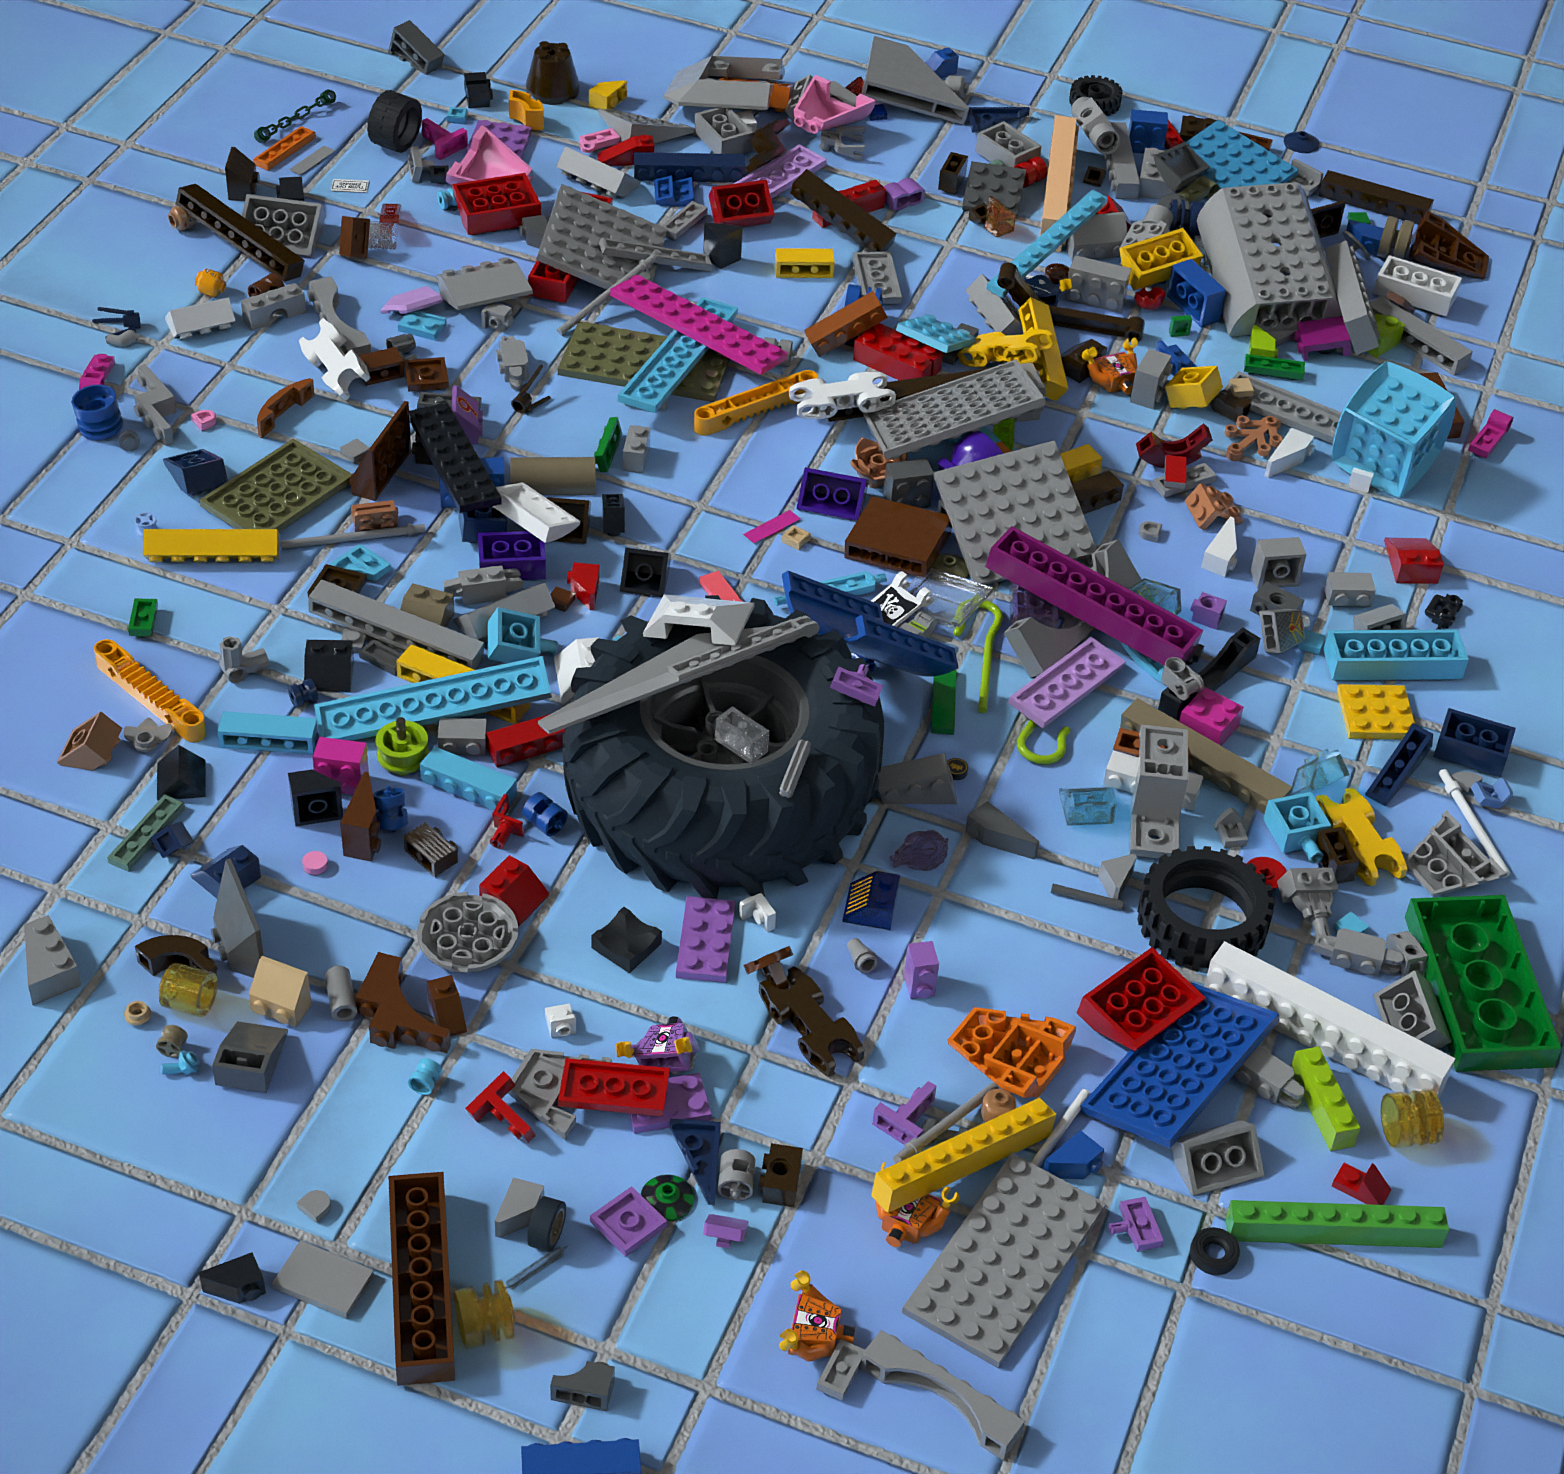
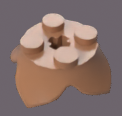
[850,437,907,489]

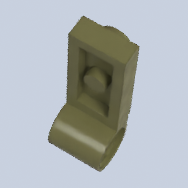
[1178,176,1219,203]

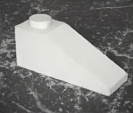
[1264,428,1315,478]
[1201,516,1237,577]

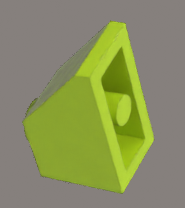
[1248,325,1279,358]

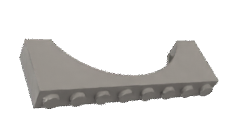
[1004,539,1143,678]

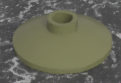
[928,553,969,584]

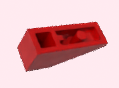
[597,135,654,166]

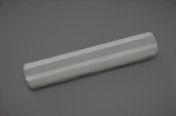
[779,739,811,798]

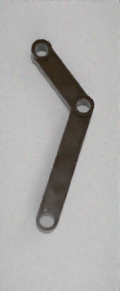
[997,262,1145,342]

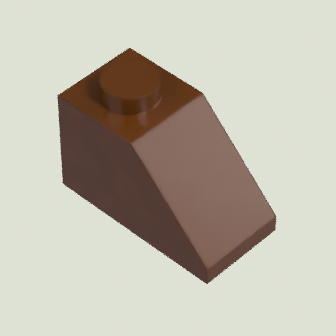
[427,975,467,1037]

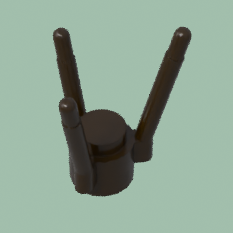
[511,365,551,413]

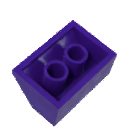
[796,467,869,521]

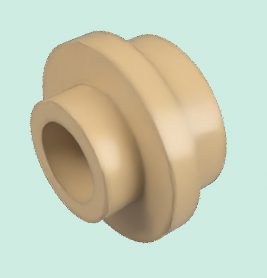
[124,1001,151,1025]

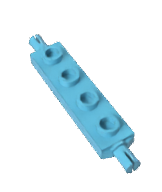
[774,571,887,606]

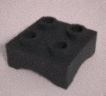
[591,907,662,973]

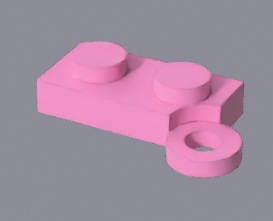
[579,128,620,153]

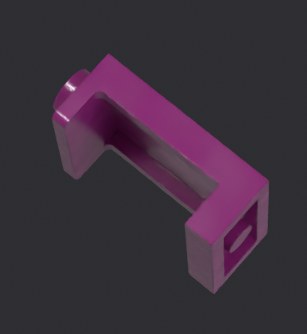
[1294,316,1351,361]

